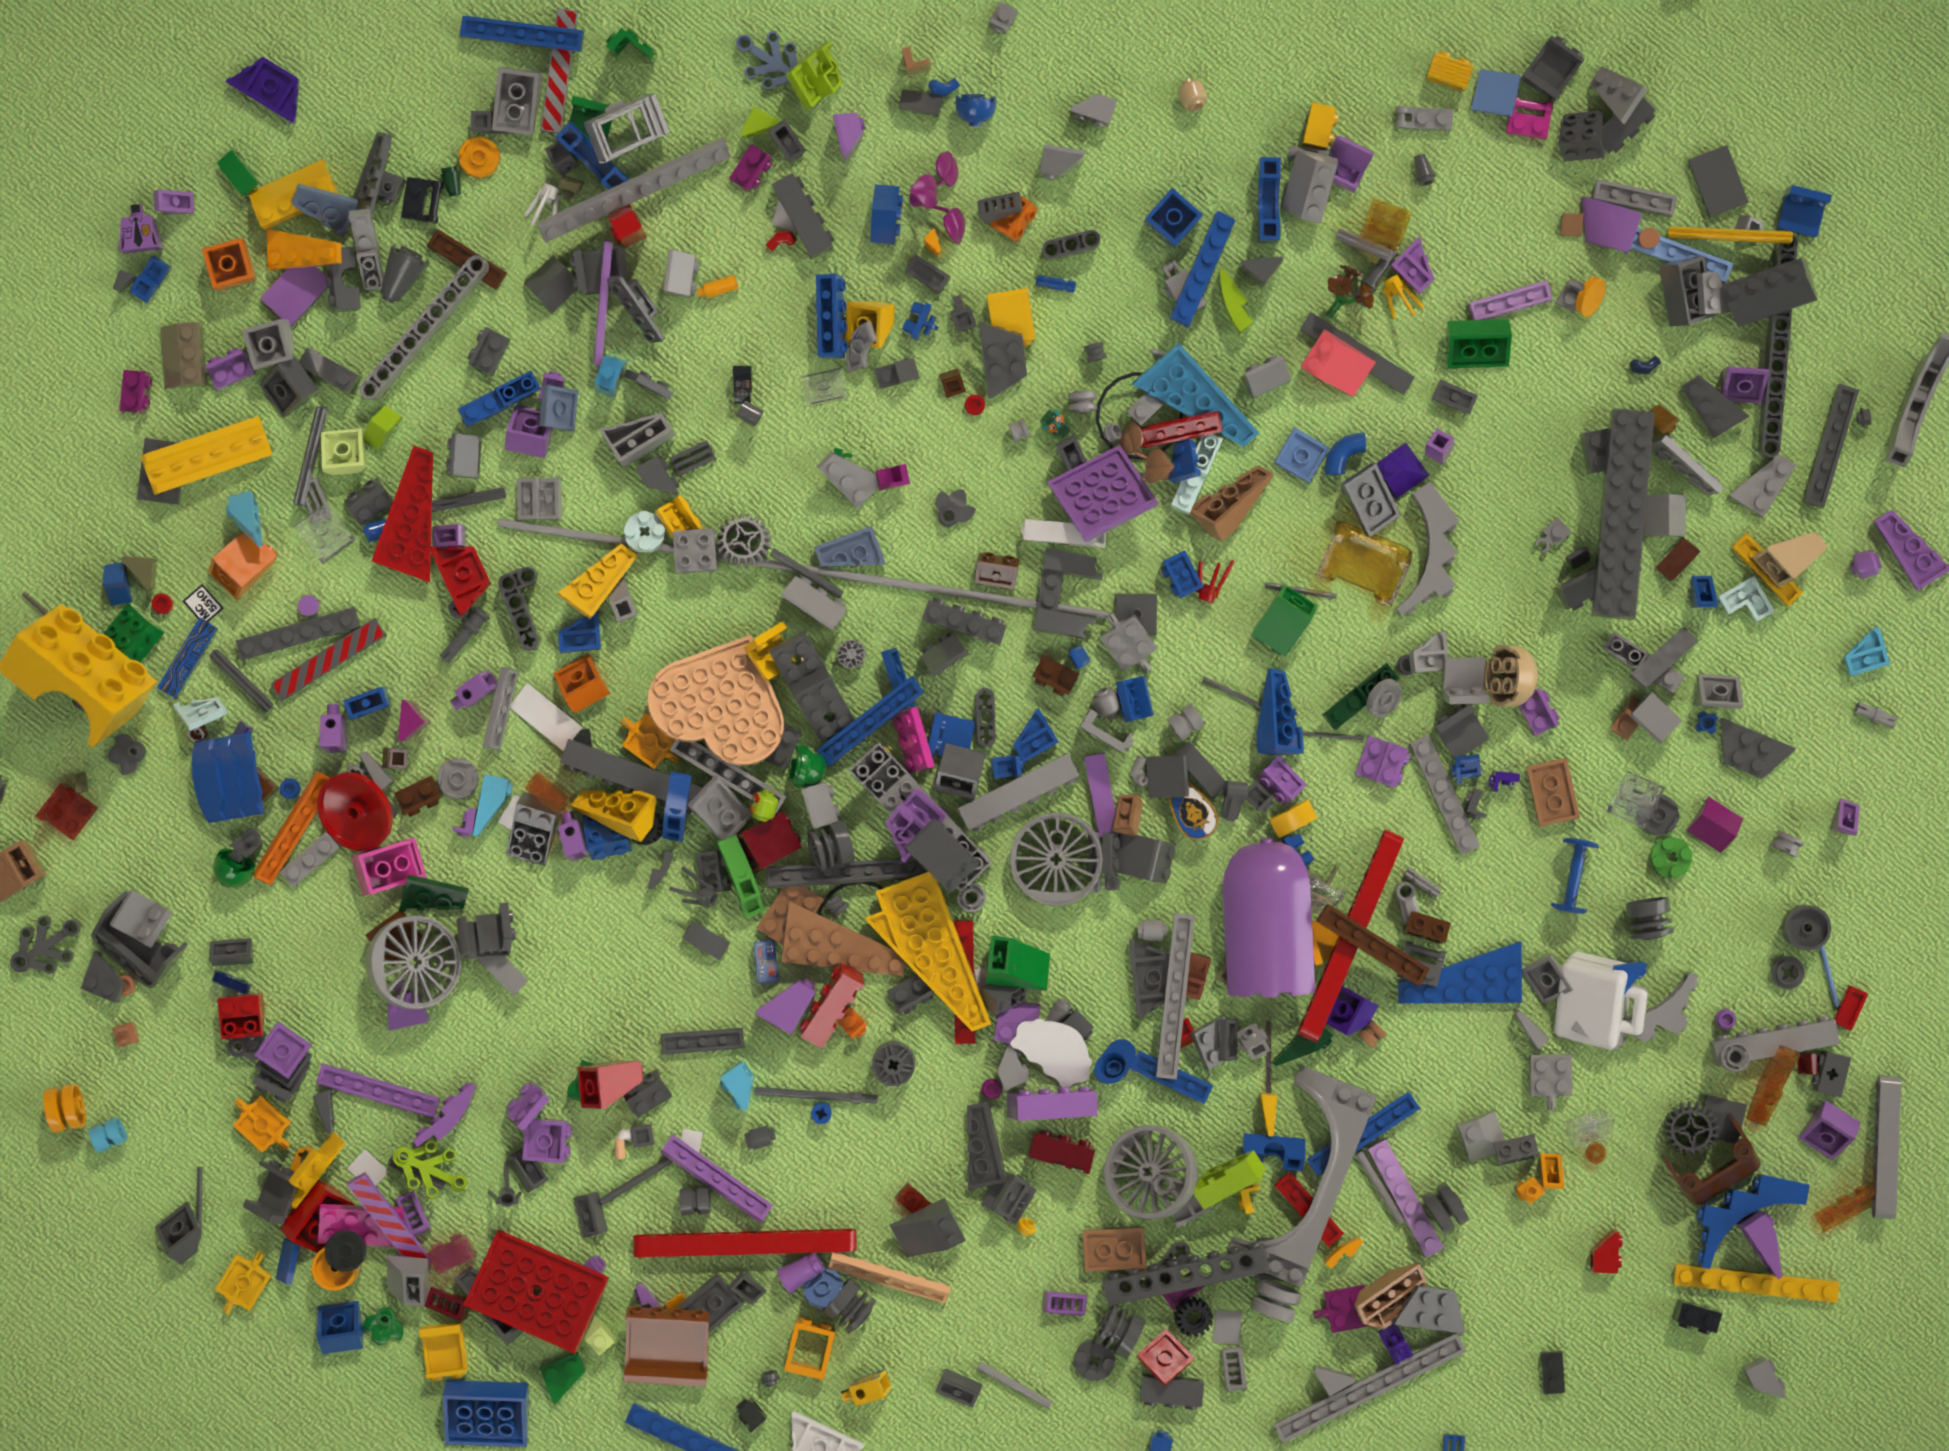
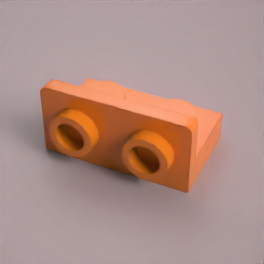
[990,191,1038,243]

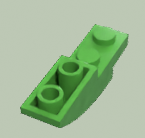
[717,834,765,918]

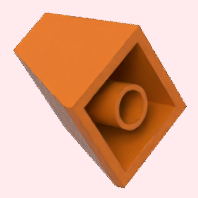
[208,532,277,600]

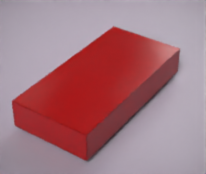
[1833,985,1868,1031]

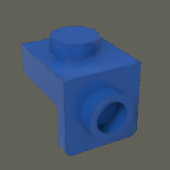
[990,754,1023,779]
[1451,754,1482,784]

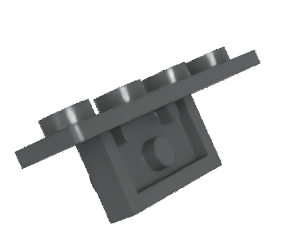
[607,276,665,343]

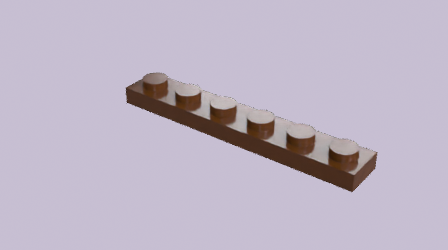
[1316,904,1430,986]

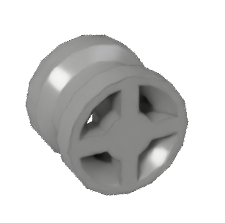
[1008,418,1031,443]

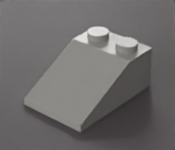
[492,67,543,136]

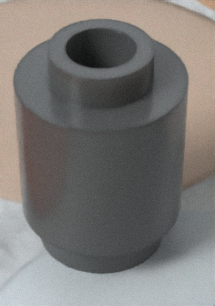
[744,1125,776,1150]

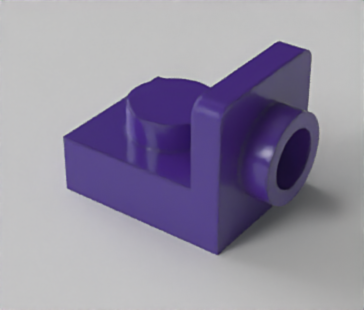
[1488,771,1520,792]

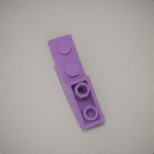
[413,1082,477,1147]

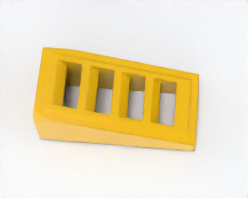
[1260,1092,1277,1137]

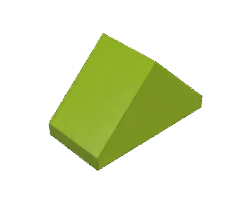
[740,107,780,140]
[363,405,403,450]

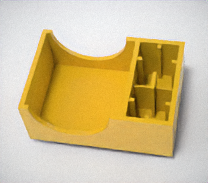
[0,604,158,748]

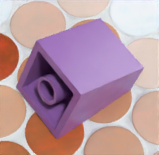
[756,978,817,1034]

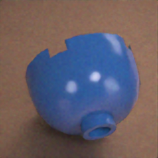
[955,94,996,126]

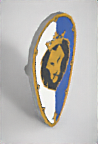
[1168,782,1218,841]

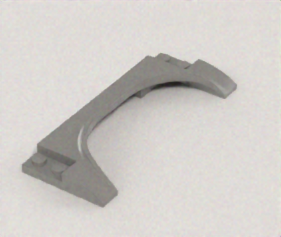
[1228,1065,1377,1288]

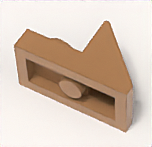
[1609,695,1640,740]

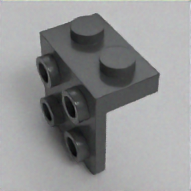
[1559,111,1605,161]
[1433,704,1489,759]
[252,1062,310,1102]

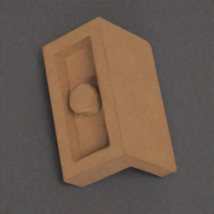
[902,46,931,76]

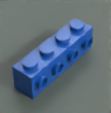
[816,273,848,359]

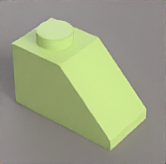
[583,1313,617,1356]

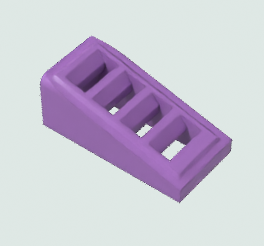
[395,1191,432,1237]
[1042,1291,1087,1316]

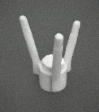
[524,183,561,226]

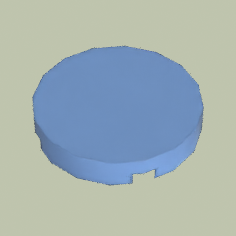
[803,1268,844,1309]

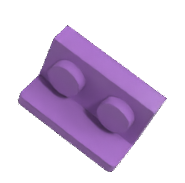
[204,348,255,390]
[1519,688,1560,736]
[1256,755,1307,806]

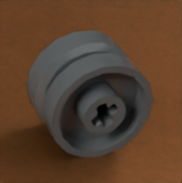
[1781,904,1832,951]
[1421,1182,1470,1235]

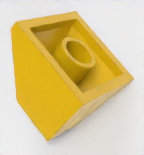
[845,301,895,348]

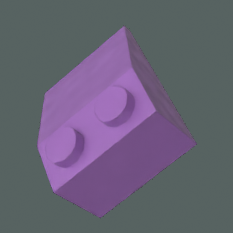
[1737,1210,1782,1279]

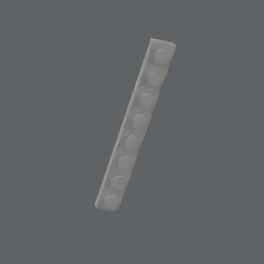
[1156,913,1195,1079]

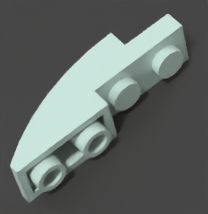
[1170,434,1223,515]

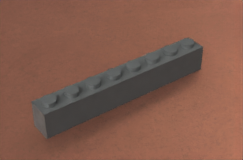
[560,739,704,814]

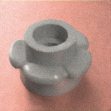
[1103,423,1122,443]

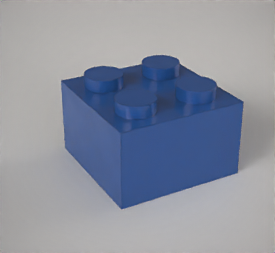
[1144,188,1203,249]

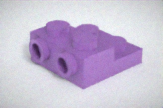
[1355,735,1410,788]
[505,1080,550,1131]
[522,1119,572,1163]

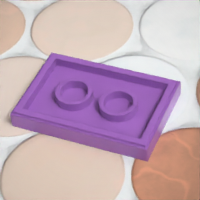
[260,266,329,327]

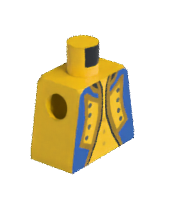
[841,1369,892,1406]

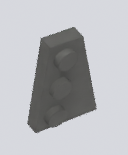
[1681,375,1750,438]

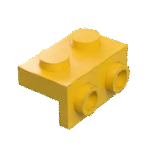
[655,495,703,539]

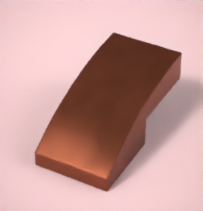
[1186,952,1211,1000]

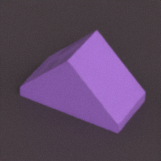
[433,524,465,547]
[1830,798,1860,836]

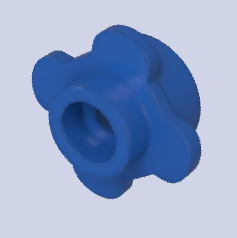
[1695,712,1718,734]

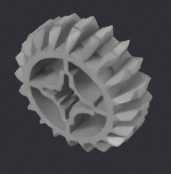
[716,513,772,569]

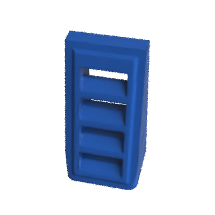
[1068,645,1091,669]

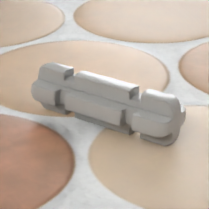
[1403,868,1441,898]

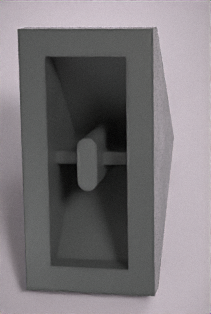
[728,1268,767,1305]

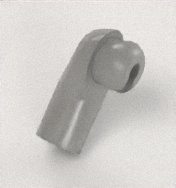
[1130,755,1148,787]

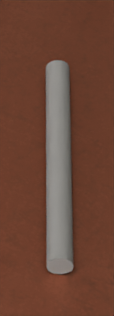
[1355,1150,1405,1224]
[977,1362,1052,1409]

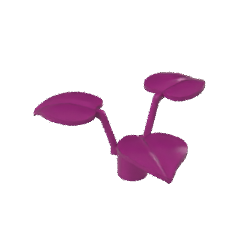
[909,151,965,245]

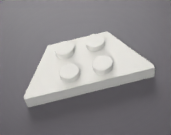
[792,1410,865,1451]

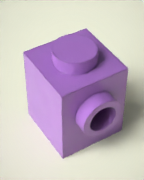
[1425,429,1455,464]

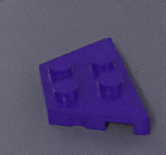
[225,57,300,124]

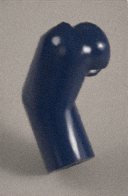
[1630,356,1661,375]

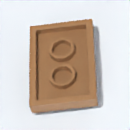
[1526,758,1580,827]
[757,886,824,945]
[1082,1226,1146,1272]

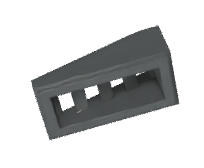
[977,192,1023,224]
[313,1089,335,1134]

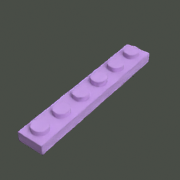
[1367,1139,1444,1257]

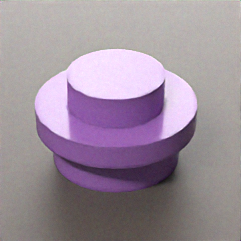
[1715,1009,1736,1030]

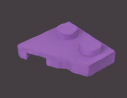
[1390,237,1435,295]

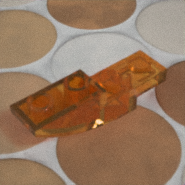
[1747,1045,1800,1126]

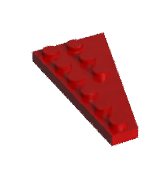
[371,445,433,582]

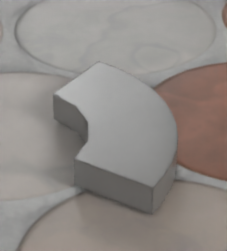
[846,321,877,373]

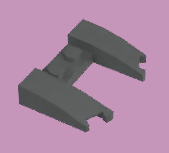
[1034,548,1103,639]

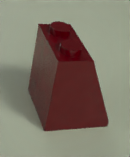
[737,811,802,874]

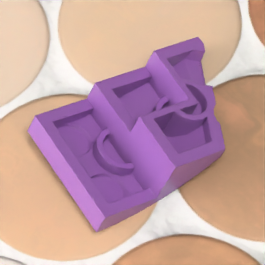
[1581,196,1642,254]
[886,787,948,863]

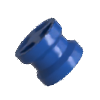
[811,1102,832,1124]

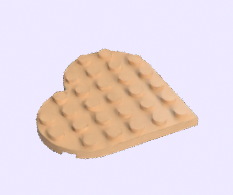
[647,635,784,766]

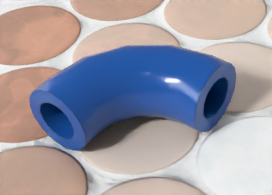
[1325,432,1366,475]

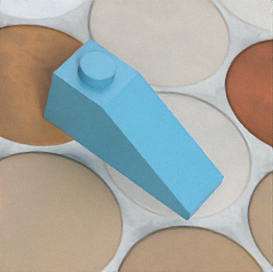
[226,491,263,547]
[473,775,513,836]

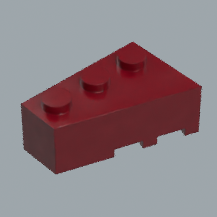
[1028,1129,1095,1174]

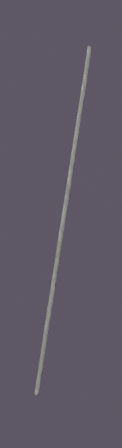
[498,519,1107,619]

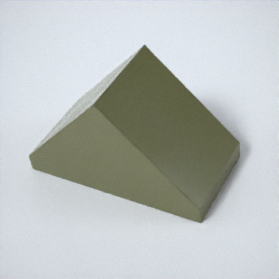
[121,556,157,591]

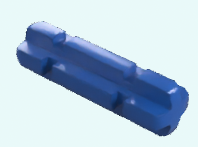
[1036,275,1076,293]

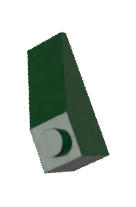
[1271,1027,1333,1066]

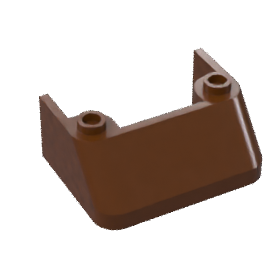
[1660,1113,1761,1205]

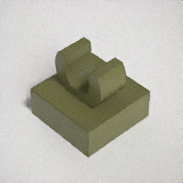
[558,175,584,200]

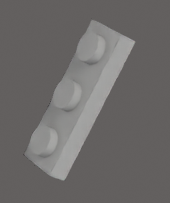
[280,832,341,887]

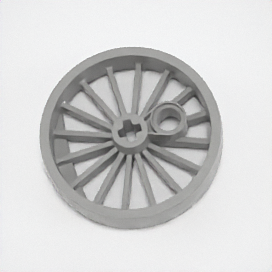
[1010,812,1103,906]
[366,915,461,1010]
[1104,1125,1198,1220]

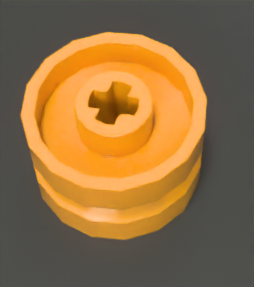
[43,1083,86,1133]
[311,1248,362,1291]

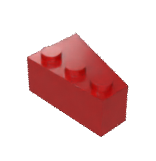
[608,204,647,248]

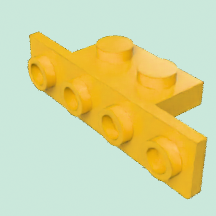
[288,1132,346,1209]

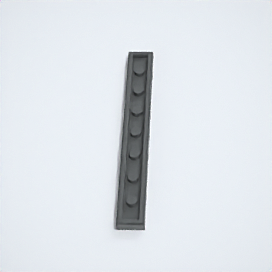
[766,857,928,889]

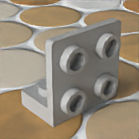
[673,528,718,574]
[1442,657,1489,704]
[110,890,173,948]

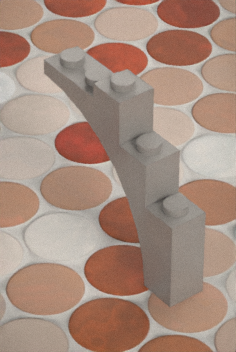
[1885,332,1949,467]
[1395,481,1459,616]
[1572,971,1698,1051]

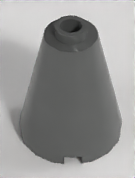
[380,243,430,303]

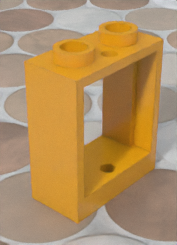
[784,1318,836,1380]

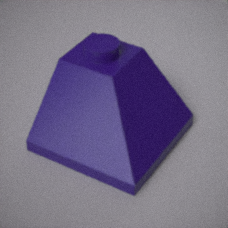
[1376,442,1430,499]
[1326,986,1379,1036]

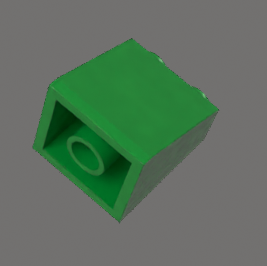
[1252,583,1318,657]

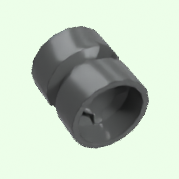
[679,1187,711,1216]

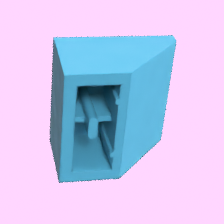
[720,1060,755,1112]

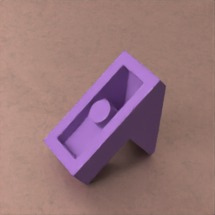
[153,190,194,215]

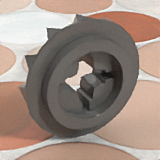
[1771,956,1805,989]

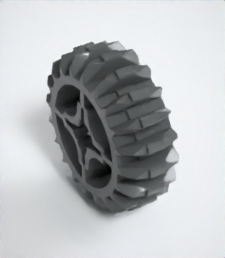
[1663,1101,1720,1157]

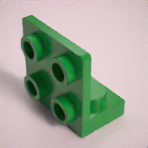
[569,96,613,141]

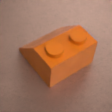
[553,654,610,714]

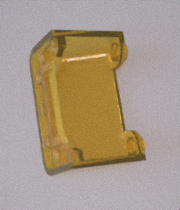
[1315,521,1413,606]

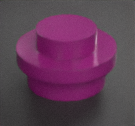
[982,1079,1002,1099]

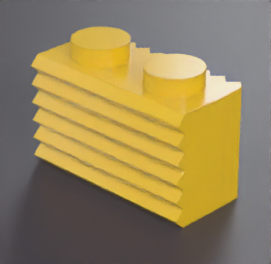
[1425,51,1474,92]

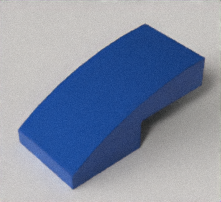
[129,255,171,303]

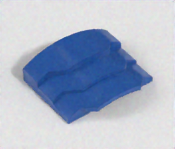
[192,732,264,823]

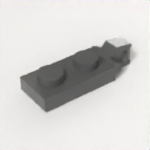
[1102,833,1121,891]

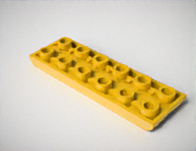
[140,416,273,495]

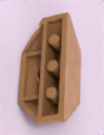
[1355,1263,1427,1329]

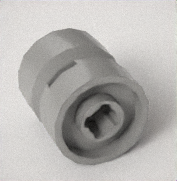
[1167,703,1205,741]

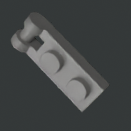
[1395,106,1453,131]

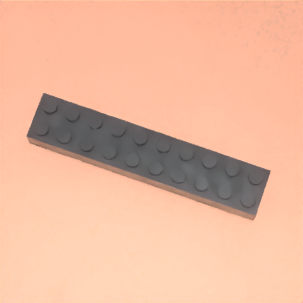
[1591,408,1655,620]

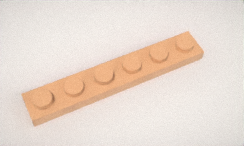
[828,1252,951,1304]

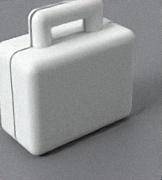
[1554,951,1648,1050]

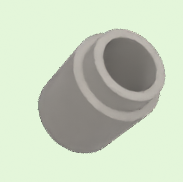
[1138,920,1167,941]

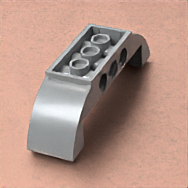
[848,742,991,892]

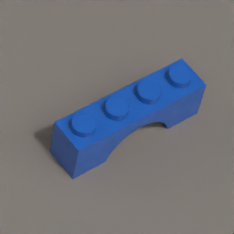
[555,121,630,190]
[1258,157,1281,243]

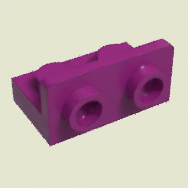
[729,144,773,193]
[120,370,152,414]

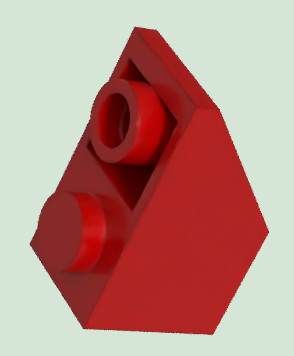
[1590,1229,1623,1274]

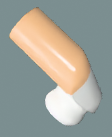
[614,1128,632,1159]

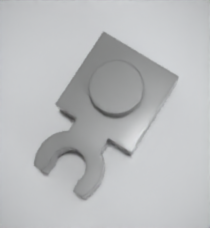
[1534,517,1571,553]

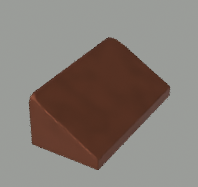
[1655,538,1701,582]

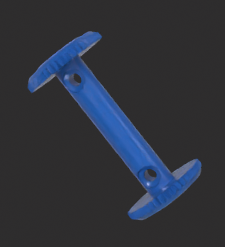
[1551,837,1599,914]

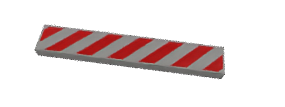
[540,8,579,134]

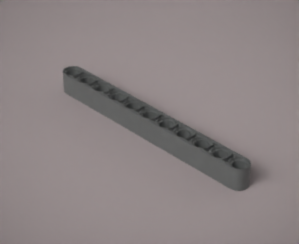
[1758,235,1798,458]

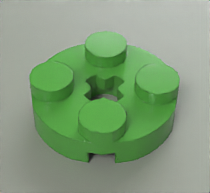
[1650,837,1692,878]

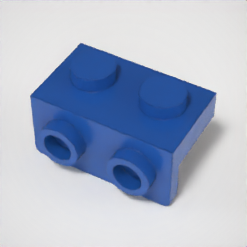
[1116,676,1154,722]

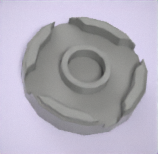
[1367,678,1402,718]
[437,758,479,799]

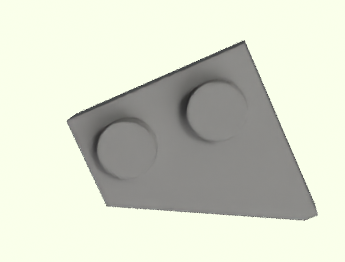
[1409,631,1448,673]

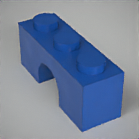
[1241,1133,1305,1171]

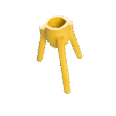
[1383,275,1424,319]

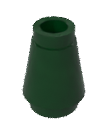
[440,166,461,197]

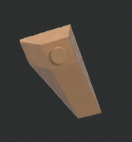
[1190,466,1273,542]

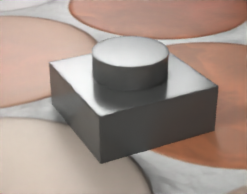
[631,1124,655,1148]

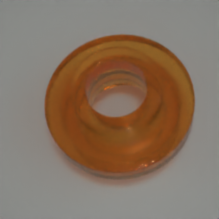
[1585,1143,1606,1164]

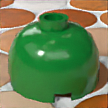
[213,849,256,888]

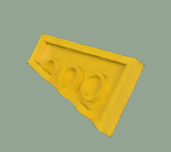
[557,543,638,619]

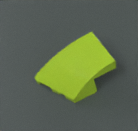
[785,41,843,110]

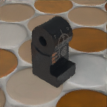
[733,366,752,404]

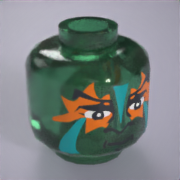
[1040,409,1071,439]

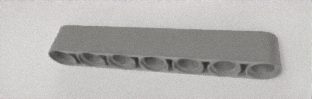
[1872,1076,1901,1219]

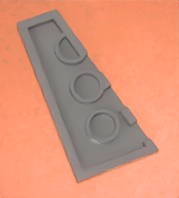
[1652,435,1724,495]

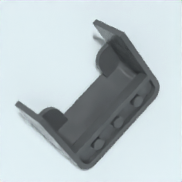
[91,890,188,989]

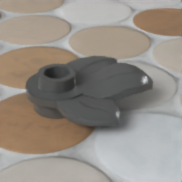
[936,489,976,527]
[107,734,146,775]
[227,1031,266,1060]

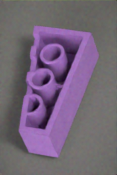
[1007,1086,1098,1121]

